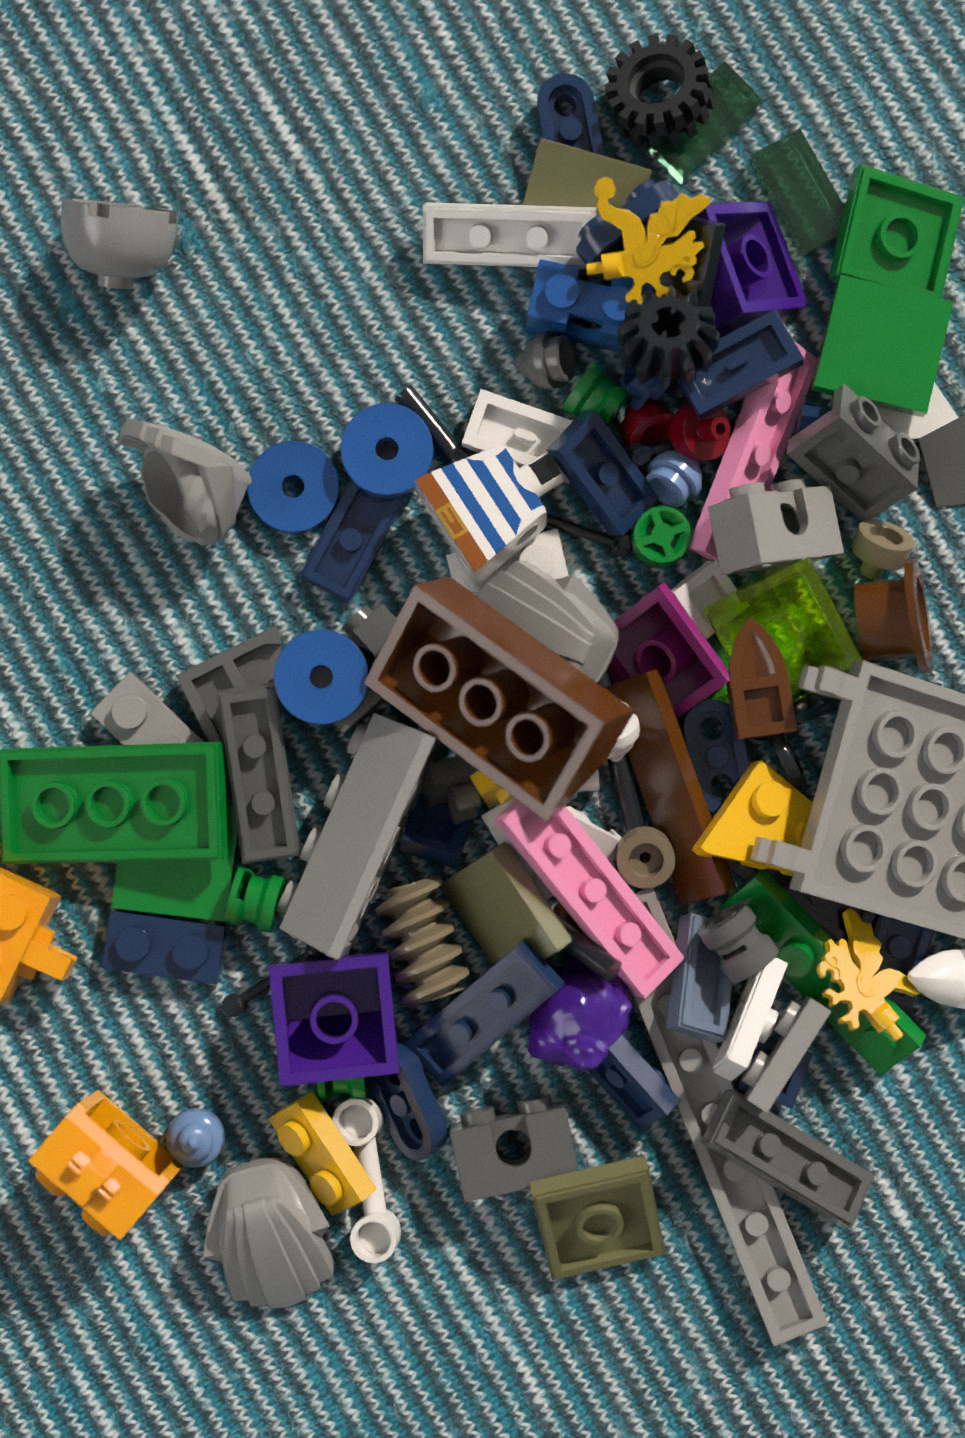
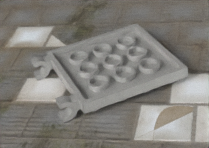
[750,660,965,939]

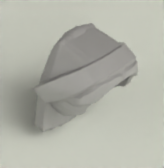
[117,419,252,546]
[476,561,619,683]
[204,1157,335,1309]

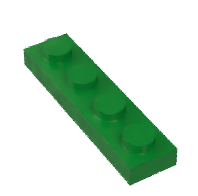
[718,869,926,1076]

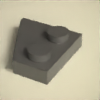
[176,626,282,779]

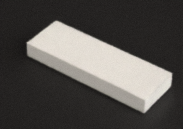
[423,202,597,269]

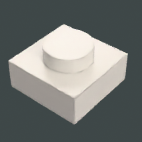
[670,559,748,639]

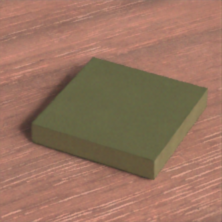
[523,138,652,283]
[440,841,572,965]
[529,1155,666,1280]

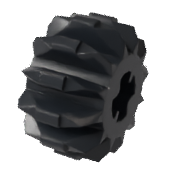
[617,284,719,391]

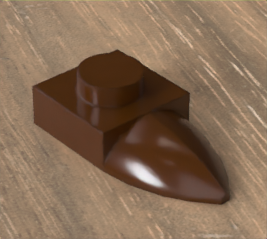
[726,618,797,741]

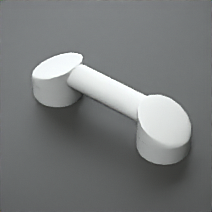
[332,1097,401,1263]

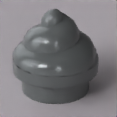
[514,331,576,390]

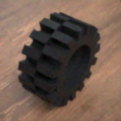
[605,34,714,150]

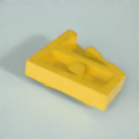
[691,760,813,877]

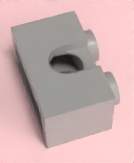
[708,478,844,575]

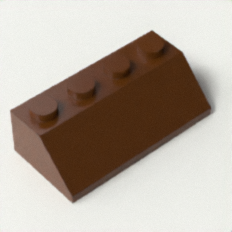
[364,577,635,822]

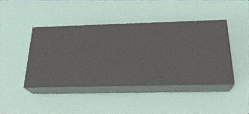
[217,682,300,864]
[701,1090,874,1229]

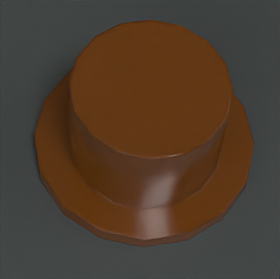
[854,558,933,674]

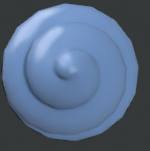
[645,450,702,508]
[166,1108,225,1168]

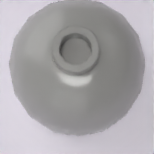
[61,199,179,289]

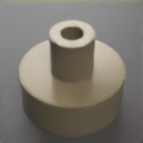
[851,519,914,580]
[615,826,675,889]

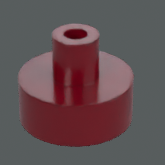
[619,400,674,460]
[670,404,731,461]

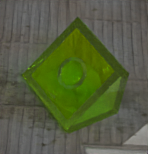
[703,556,862,695]

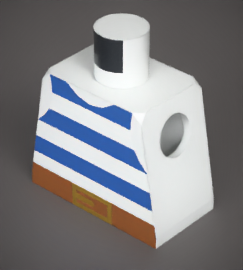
[415,445,564,586]

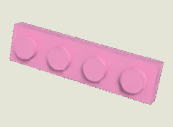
[688,341,818,562]
[494,799,685,998]

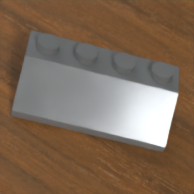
[276,713,440,960]

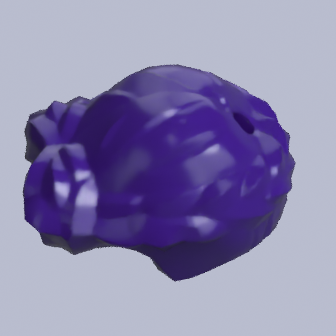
[527,961,632,1071]

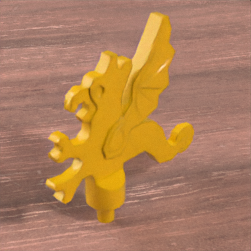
[586,177,711,305]
[816,908,921,1042]

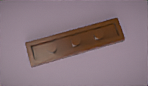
[604,669,737,905]

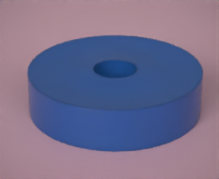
[341,403,434,498]
[247,441,340,535]
[274,630,369,725]

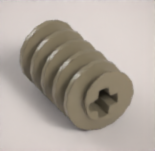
[374,876,470,1006]

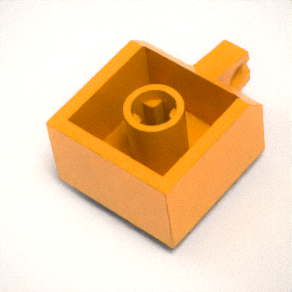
[0,865,78,1005]
[28,1090,184,1240]

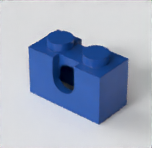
[526,259,653,353]

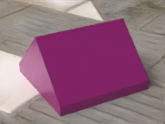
[608,582,730,719]

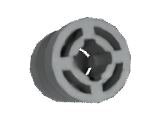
[697,901,779,983]

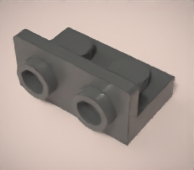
[787,384,920,522]

